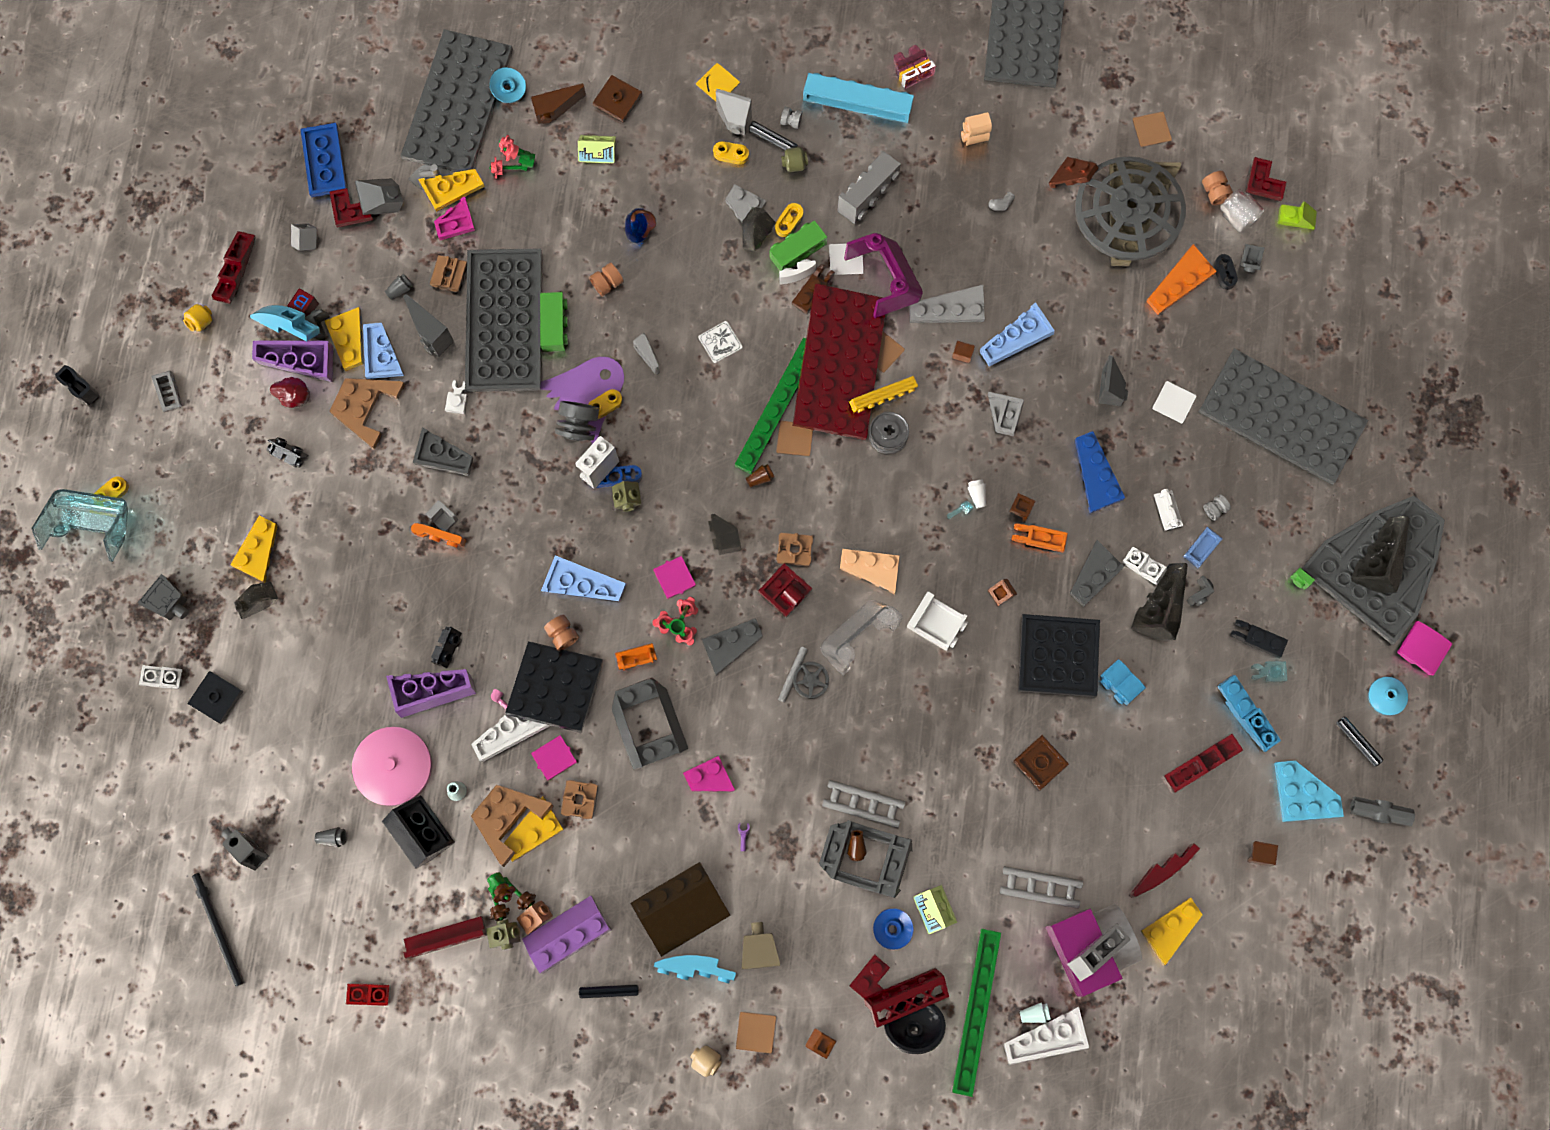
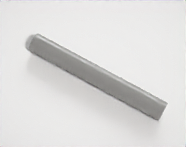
[778,647,808,703]

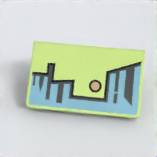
[578,135,616,163]
[913,885,958,934]

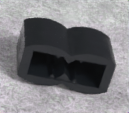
[55,365,99,405]

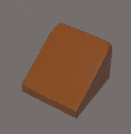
[952,341,975,363]
[988,579,1017,606]
[805,1029,836,1059]

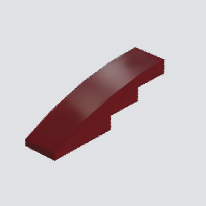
[212,231,256,304]
[1164,733,1243,792]
[1128,843,1200,898]

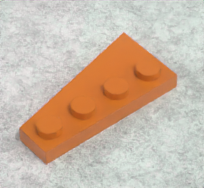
[1146,244,1217,315]

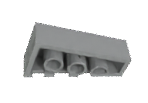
[838,151,901,224]

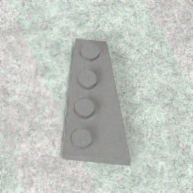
[909,285,985,323]

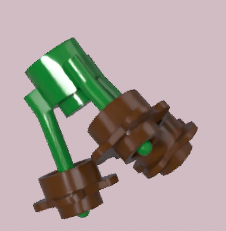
[487,872,536,921]

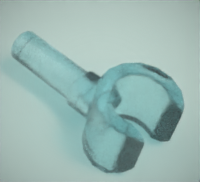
[946,501,973,519]

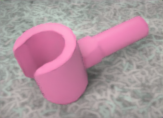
[491,689,508,709]

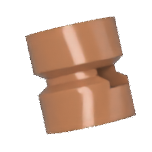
[1202,171,1234,206]
[589,262,624,297]
[544,615,579,651]

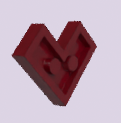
[1245,157,1287,201]
[329,188,373,228]
[849,954,890,1013]

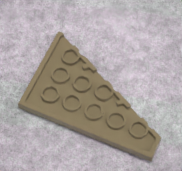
[1109,161,1181,266]

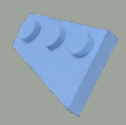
[363,323,404,379]

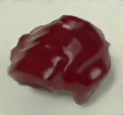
[270,377,310,408]

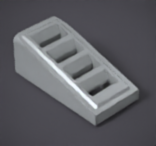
[633,333,660,374]
[152,371,182,412]

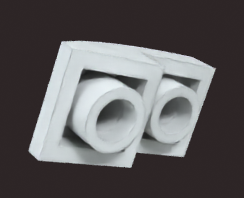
[779,259,816,285]
[1122,547,1167,585]
[139,665,182,689]

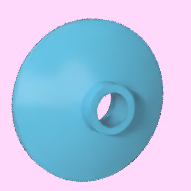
[489,67,526,103]
[1368,677,1408,715]

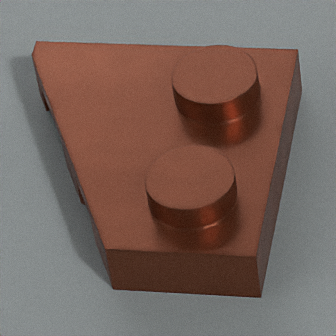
[1049,157,1098,188]

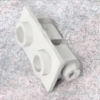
[1154,489,1183,530]

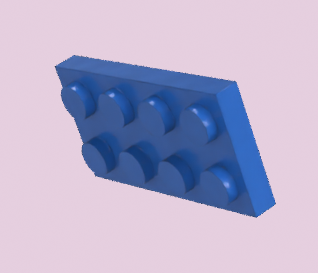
[300,123,347,198]

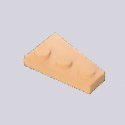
[840,549,899,594]

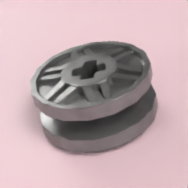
[869,412,909,454]

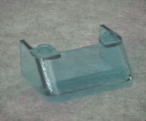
[31,489,128,562]

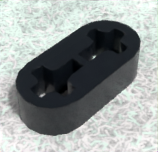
[1214,254,1238,290]

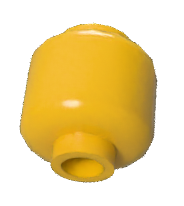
[183,304,212,332]

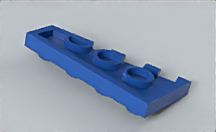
[1075,431,1125,514]

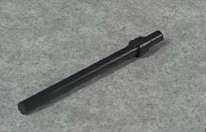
[192,873,243,987]

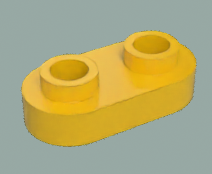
[713,141,749,164]
[775,203,803,237]
[588,389,622,419]
[92,476,129,509]

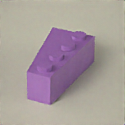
[252,341,333,382]
[386,669,476,718]

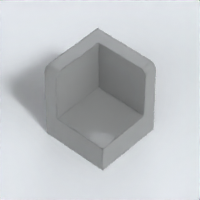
[291,223,317,251]
[426,500,458,532]

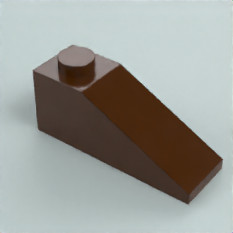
[531,83,586,124]

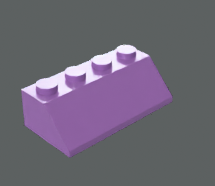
[522,896,611,974]

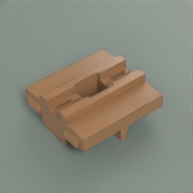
[430,255,467,292]
[776,533,813,566]
[561,780,598,819]

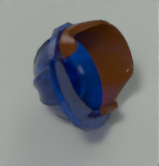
[624,208,656,243]

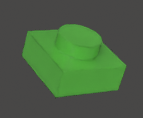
[1290,568,1315,589]

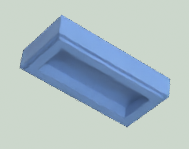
[1183,527,1223,568]

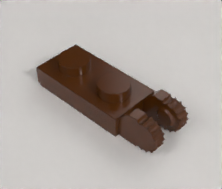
[792,264,835,314]

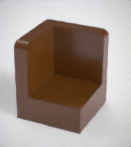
[1009,493,1035,523]
[1247,841,1278,867]

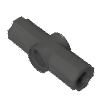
[1350,796,1415,827]

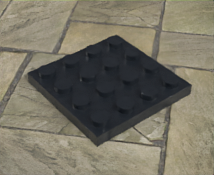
[1018,614,1100,697]
[505,641,603,733]

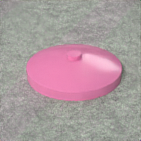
[352,727,432,806]

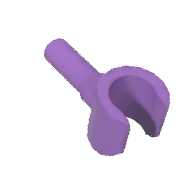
[738,823,750,851]

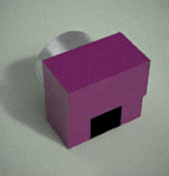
[1045,904,1142,997]

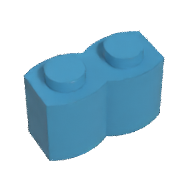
[1100,659,1146,706]

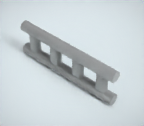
[822,780,905,828]
[1000,866,1083,908]

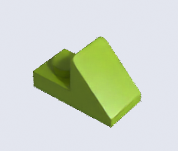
[1278,202,1317,229]

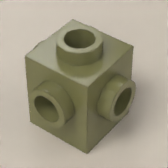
[612,481,641,512]
[486,919,521,950]

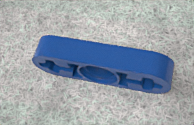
[596,465,642,488]

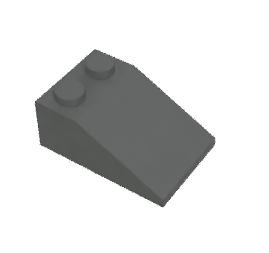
[403,294,454,357]

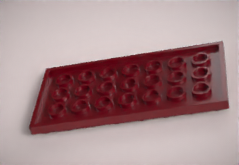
[792,284,885,440]

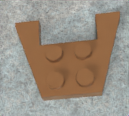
[329,378,405,449]
[471,785,553,867]

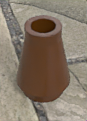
[746,464,775,488]
[847,830,867,861]

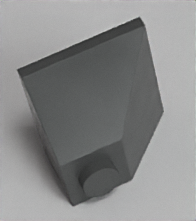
[355,178,403,215]
[1098,355,1128,406]

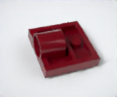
[758,563,812,618]

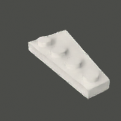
[471,715,550,763]
[1004,1007,1089,1065]

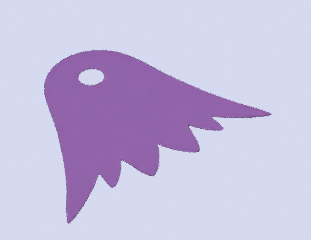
[541,357,624,444]

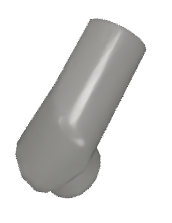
[989,192,1015,211]

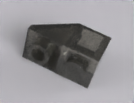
[742,207,776,251]
[708,514,741,555]
[234,582,278,619]

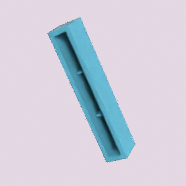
[803,73,914,123]

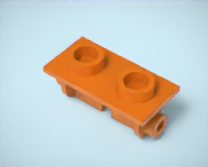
[615,643,657,671]

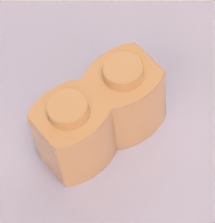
[961,112,992,146]

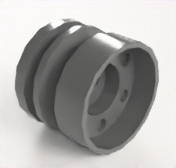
[555,401,600,441]

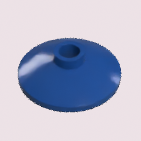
[873,909,913,950]

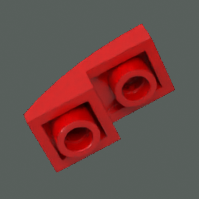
[346,984,389,1006]

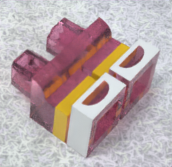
[893,45,936,89]

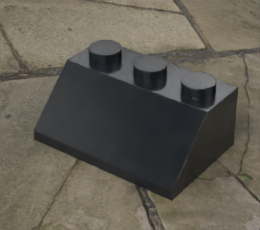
[382,795,455,869]

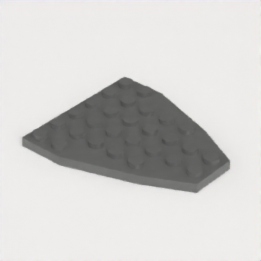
[1301,496,1445,645]

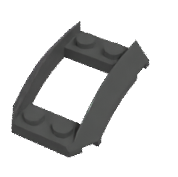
[612,678,688,769]
[819,820,913,898]

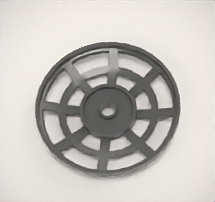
[1075,156,1186,261]

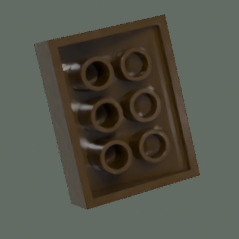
[630,862,731,957]

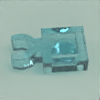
[1251,661,1287,682]

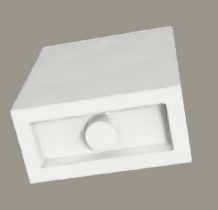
[575,436,619,489]
[907,592,968,651]

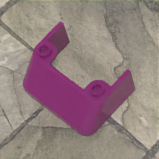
[844,233,923,318]

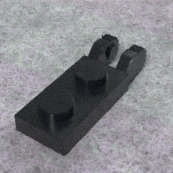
[1231,619,1288,658]

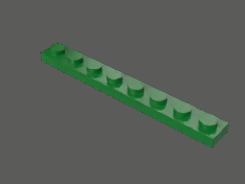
[735,337,806,474]
[952,929,1001,1097]

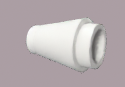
[968,479,987,508]

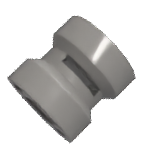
[780,107,803,129]
[1203,494,1231,520]

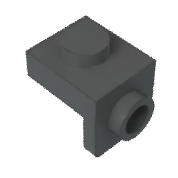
[1240,244,1265,273]
[305,309,330,341]
[1187,576,1214,607]

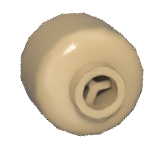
[690,1045,722,1077]

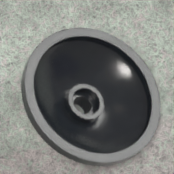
[884,997,946,1054]

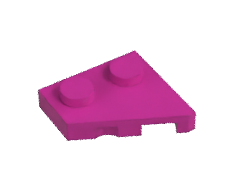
[434,197,475,240]
[683,756,735,792]

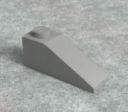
[1067,923,1130,981]

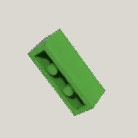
[769,220,827,271]
[540,292,568,352]

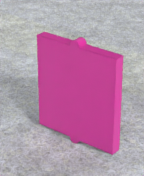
[653,556,696,599]
[531,735,577,781]

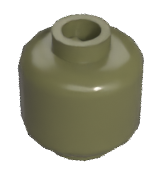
[781,147,808,172]

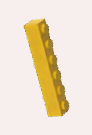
[849,376,918,413]

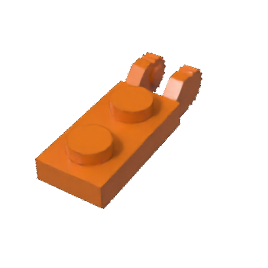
[411,523,466,548]
[1012,524,1068,553]

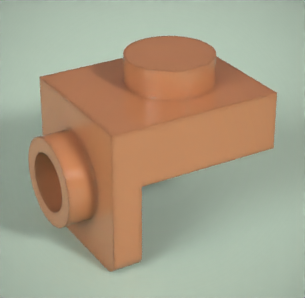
[516,901,553,935]

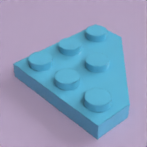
[1274,761,1344,822]

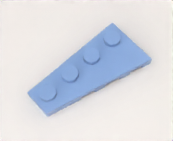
[980,302,1054,366]
[541,555,627,602]

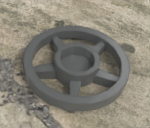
[793,662,829,698]

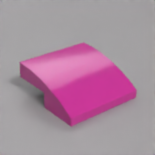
[1397,621,1452,675]

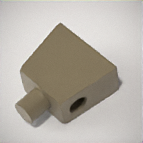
[742,922,780,970]

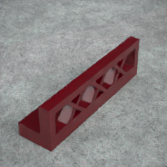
[403,916,487,959]
[863,968,949,1028]

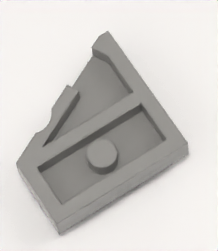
[726,184,766,232]
[988,392,1024,436]

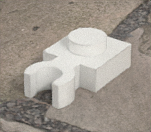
[445,380,468,414]

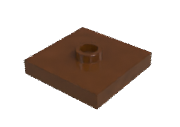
[593,75,642,123]
[1013,735,1069,791]

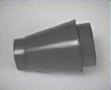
[385,274,413,300]
[315,827,347,847]

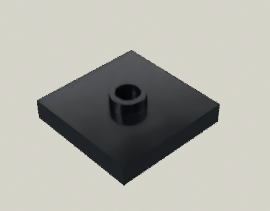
[187,671,243,724]

